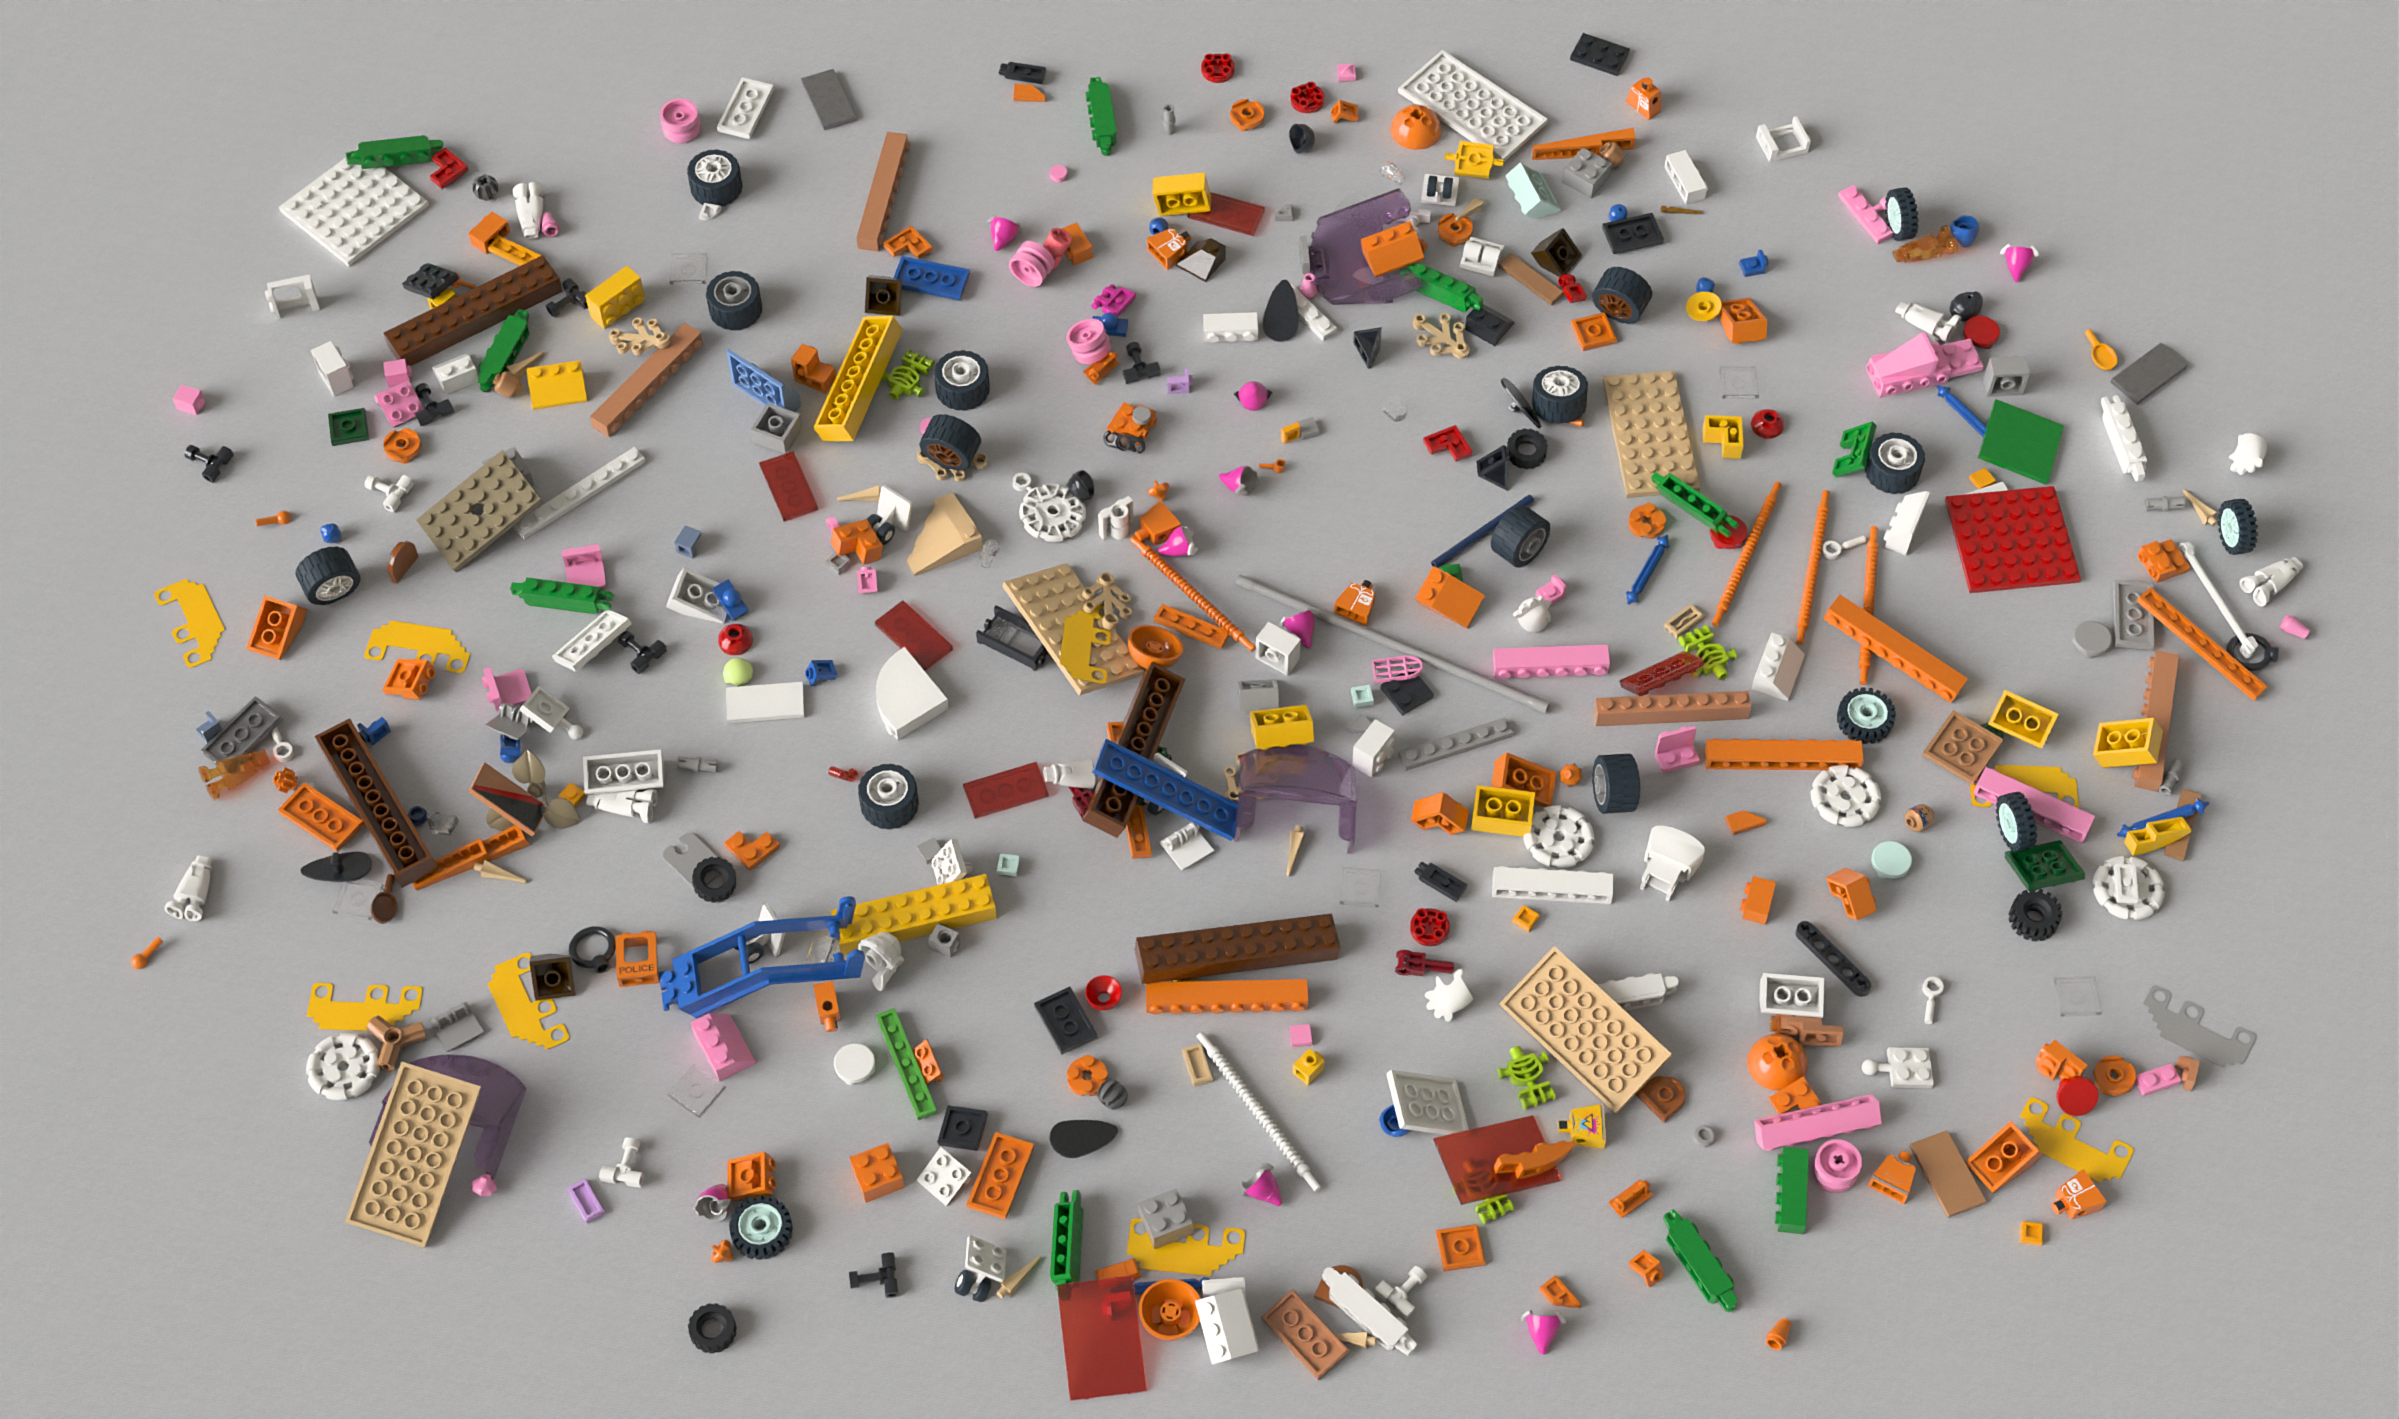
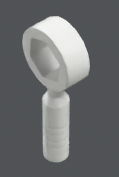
[1013,473,1032,492]
[1821,536,1866,560]
[271,727,294,763]
[1922,977,1944,1024]

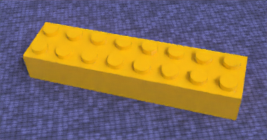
[813,316,903,441]
[831,874,997,955]

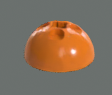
[1390,104,1441,150]
[1128,625,1183,669]
[1747,1033,1808,1091]
[1139,1279,1200,1341]

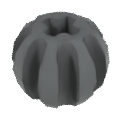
[473,174,498,201]
[1097,1079,1128,1110]

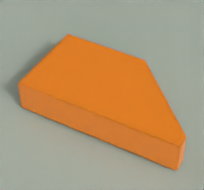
[1013,84,1045,102]
[1725,810,1767,835]
[1539,1275,1582,1308]

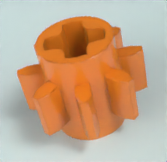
[273,767,298,793]

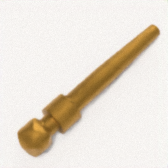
[1660,205,1702,214]

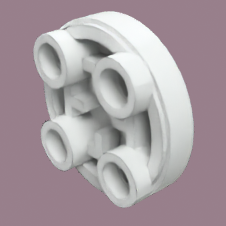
[834,1043,875,1085]

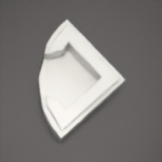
[699,203,722,220]

